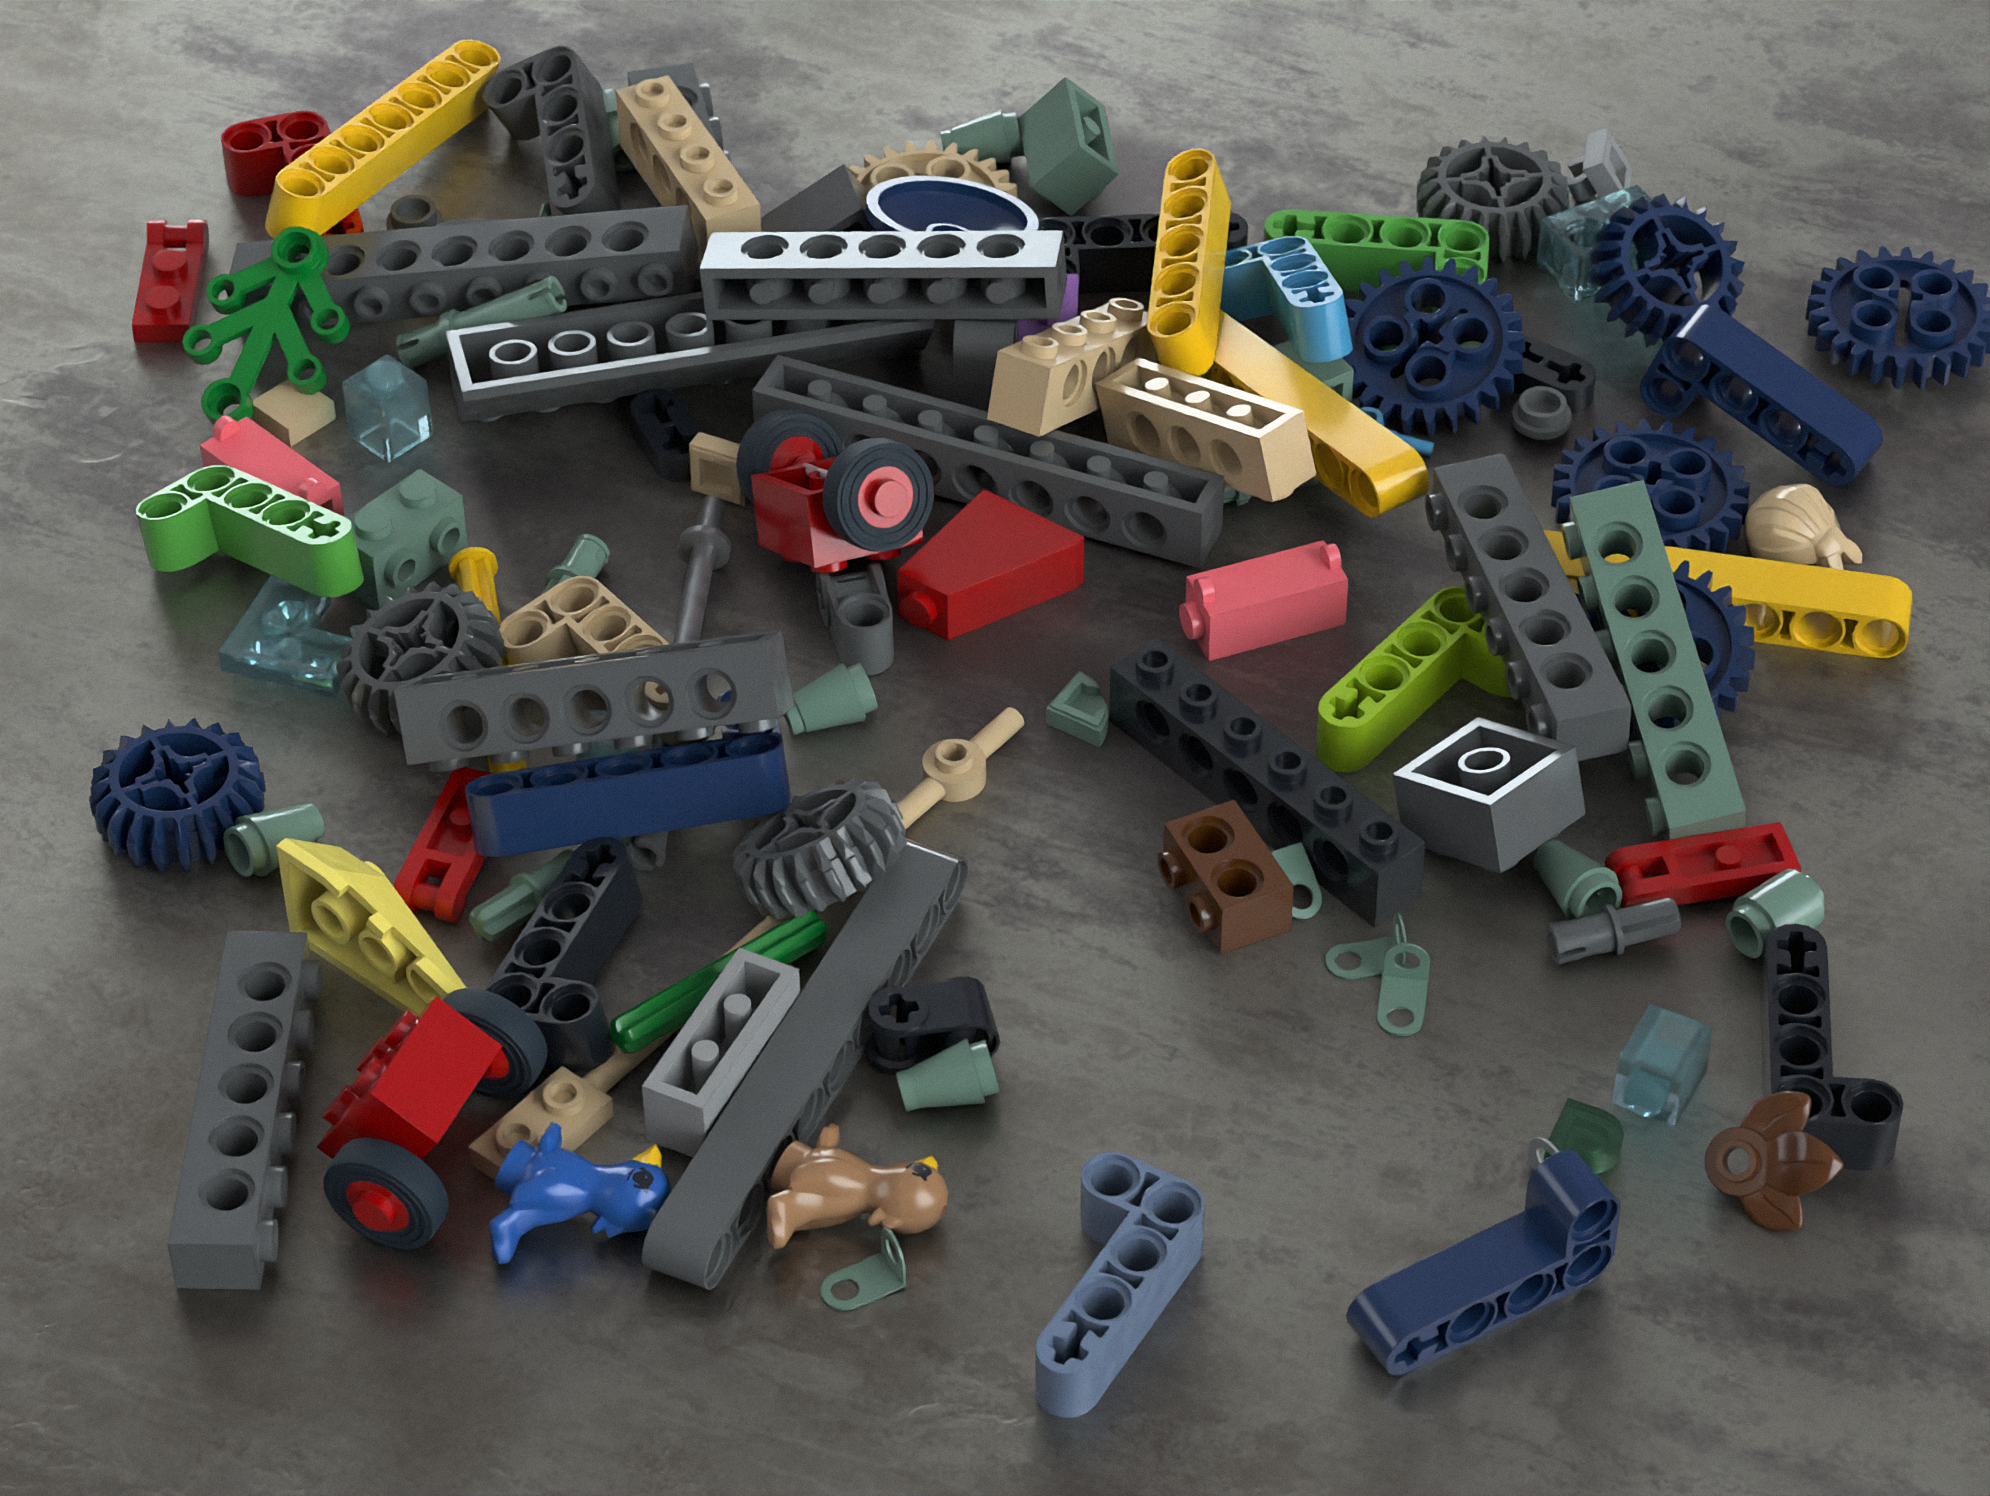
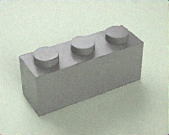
[642,948,800,1157]

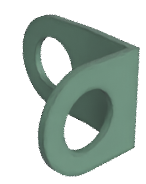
[1271,842,1322,920]
[1325,912,1406,980]
[1377,943,1430,1037]
[820,1227,906,1311]

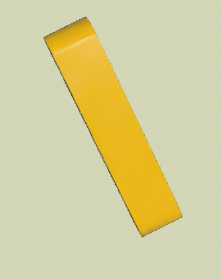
[1147,149,1231,377]

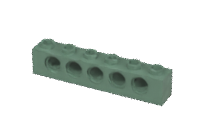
[1561,480,1746,840]

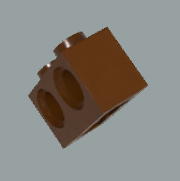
[1157,799,1294,955]

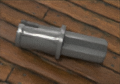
[1546,897,1681,965]

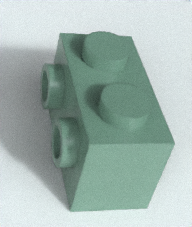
[1018,76,1119,216]
[347,468,468,611]

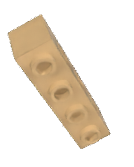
[616,75,761,263]
[987,298,1157,437]
[1095,357,1316,502]

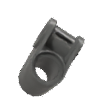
[816,563,894,676]

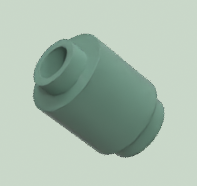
[1725,869,1825,958]

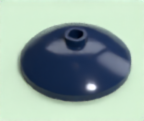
[865,176,1039,231]

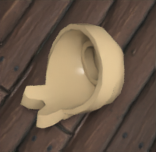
[1743,484,1862,570]

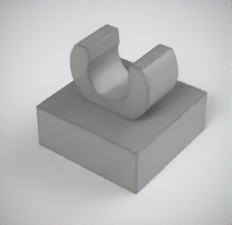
[1567,128,1632,211]

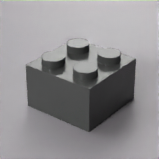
[1392,717,1586,873]

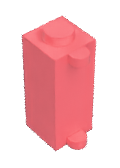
[200,415,344,516]
[1179,540,1348,661]

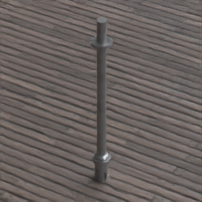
[625,496,732,871]

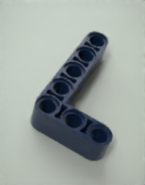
[465,689,792,857]

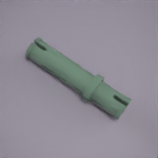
[396,276,567,370]

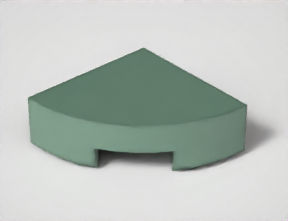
[1046,671,1109,747]

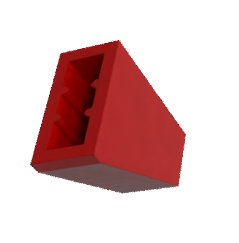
[897,489,1084,640]

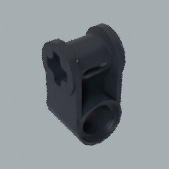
[867,976,1000,1075]

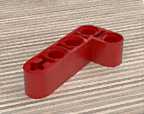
[221,111,364,236]

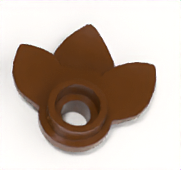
[1705,1091,1844,1231]

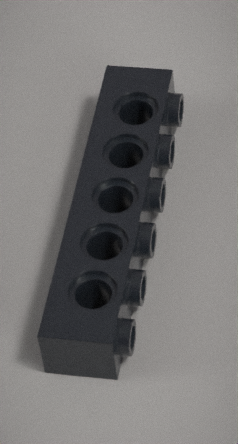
[1109,637,1426,928]

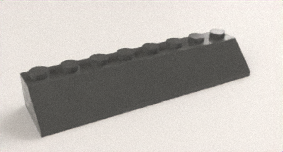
[445,292,934,422]

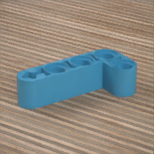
[1220,236,1353,363]

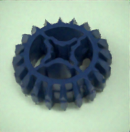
[1587,193,1745,347]
[89,717,266,872]

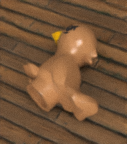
[766,1123,949,1249]

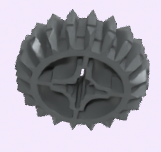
[1416,136,1570,264]
[336,581,507,737]
[732,778,907,919]

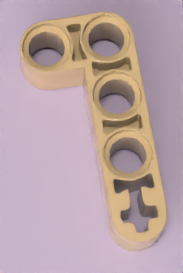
[499,576,717,746]

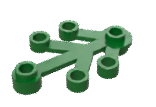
[182,226,350,426]

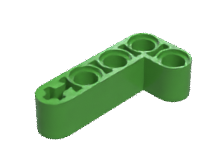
[1263,209,1489,316]
[136,465,364,597]

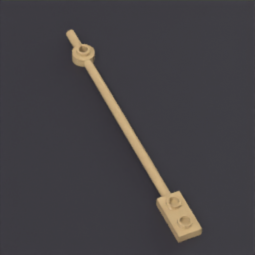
[469,707,1024,1180]

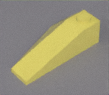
[276,838,467,1015]

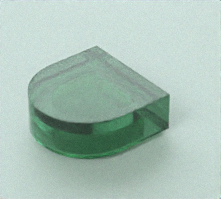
[1543,1098,1624,1173]

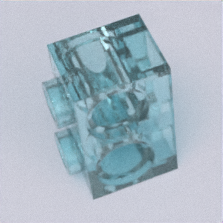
[1537,185,1655,303]

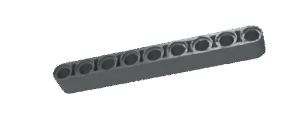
[642,838,968,1290]

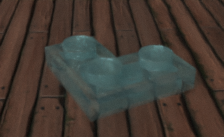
[218,574,352,698]

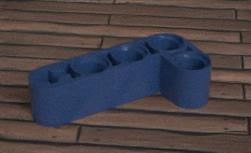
[1639,304,1883,487]
[1346,1150,1621,1375]

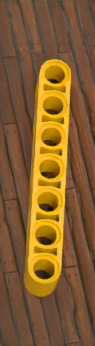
[265,40,501,239]
[1157,309,1430,518]
[1543,530,1913,658]

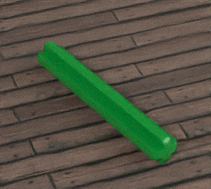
[609,910,827,1054]

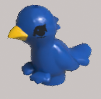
[489,1122,672,1264]

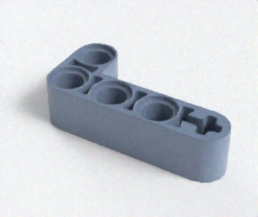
[1035,1151,1205,1418]

